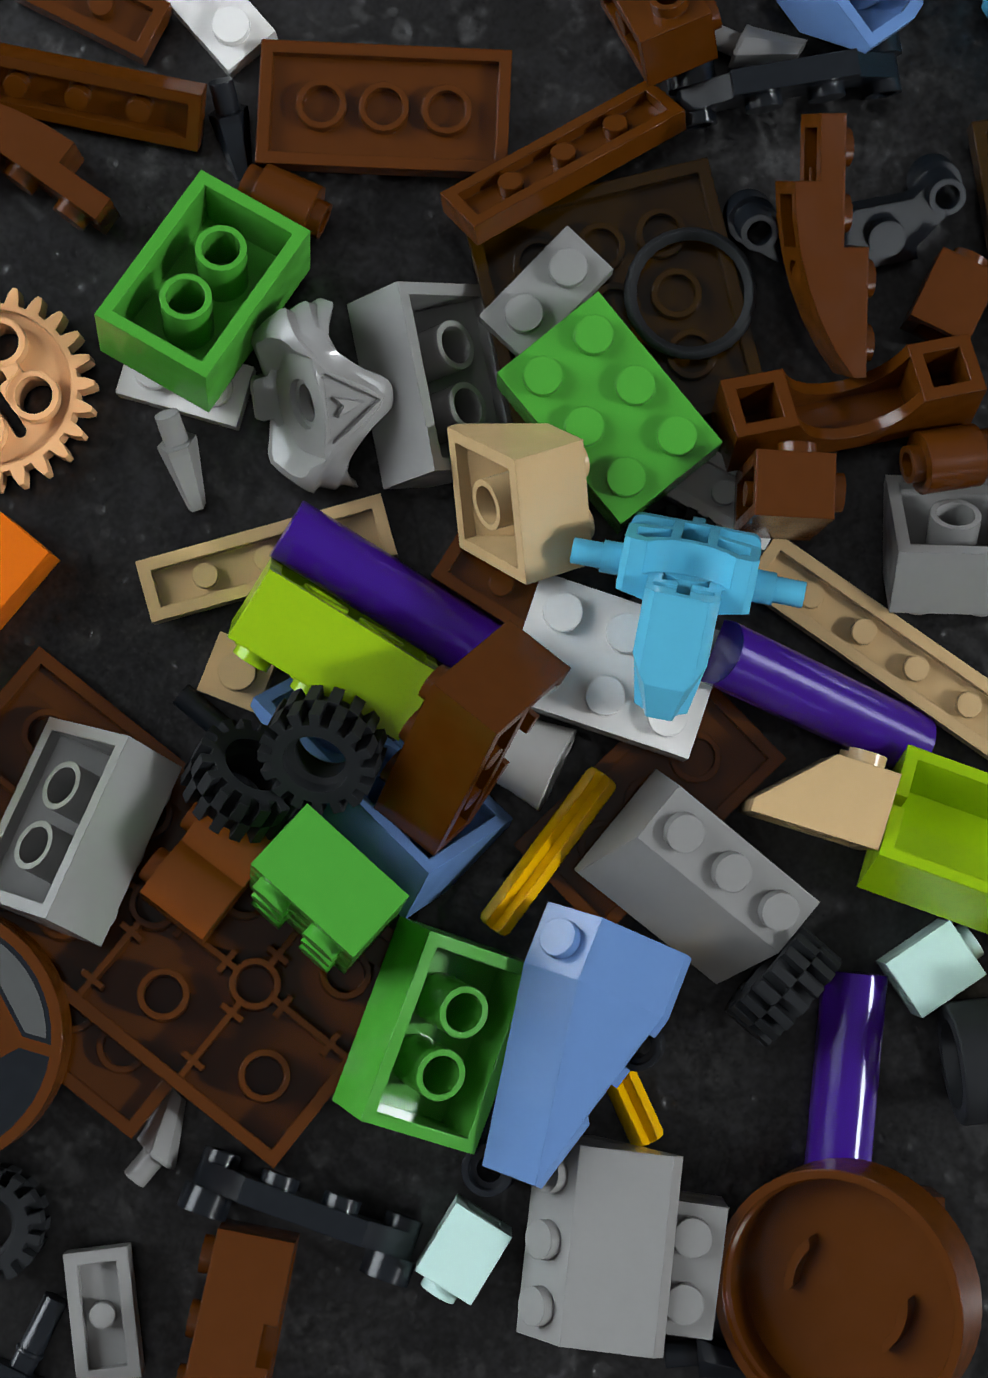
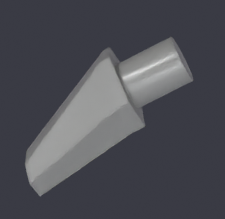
[715,24,807,68]
[154,408,206,512]
[124,1088,186,1188]

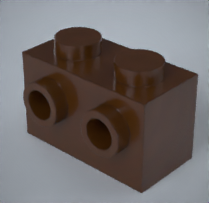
[600,0,722,87]
[734,441,846,541]

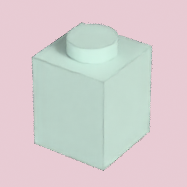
[876,918,987,1018]
[415,1193,512,1305]

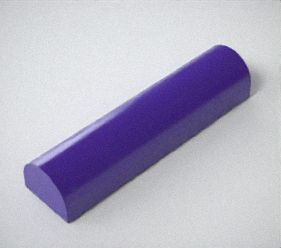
[269,500,503,668]
[701,620,937,770]
[804,970,888,1164]

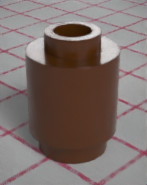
[237,163,332,239]
[899,423,988,495]

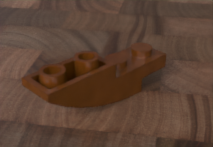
[0,104,120,235]
[775,113,876,378]

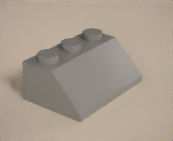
[347,281,512,489]
[882,475,988,617]
[0,717,182,946]
[574,769,820,984]
[516,1135,683,1359]

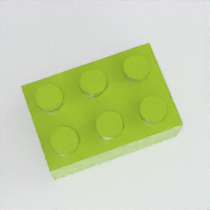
[227,558,438,741]

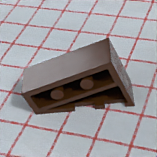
[374,620,571,856]
[176,1219,300,1378]

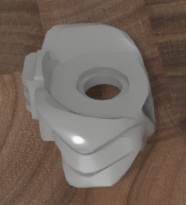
[250,298,394,494]

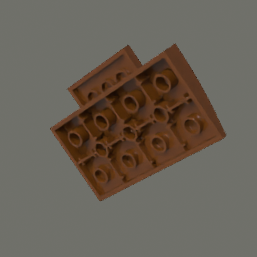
[0,646,395,1169]

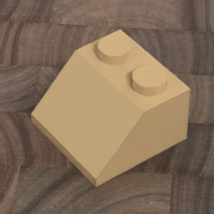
[447,423,595,585]
[738,747,902,850]

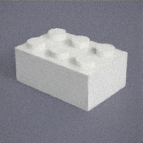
[523,576,720,762]

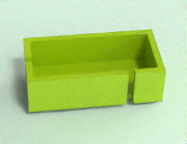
[857,744,988,934]

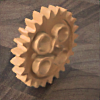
[0,288,99,494]

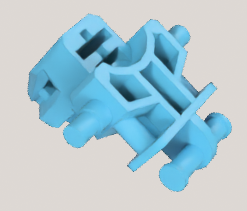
[570,512,807,721]

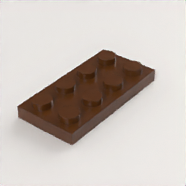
[255,39,512,179]
[513,687,787,924]

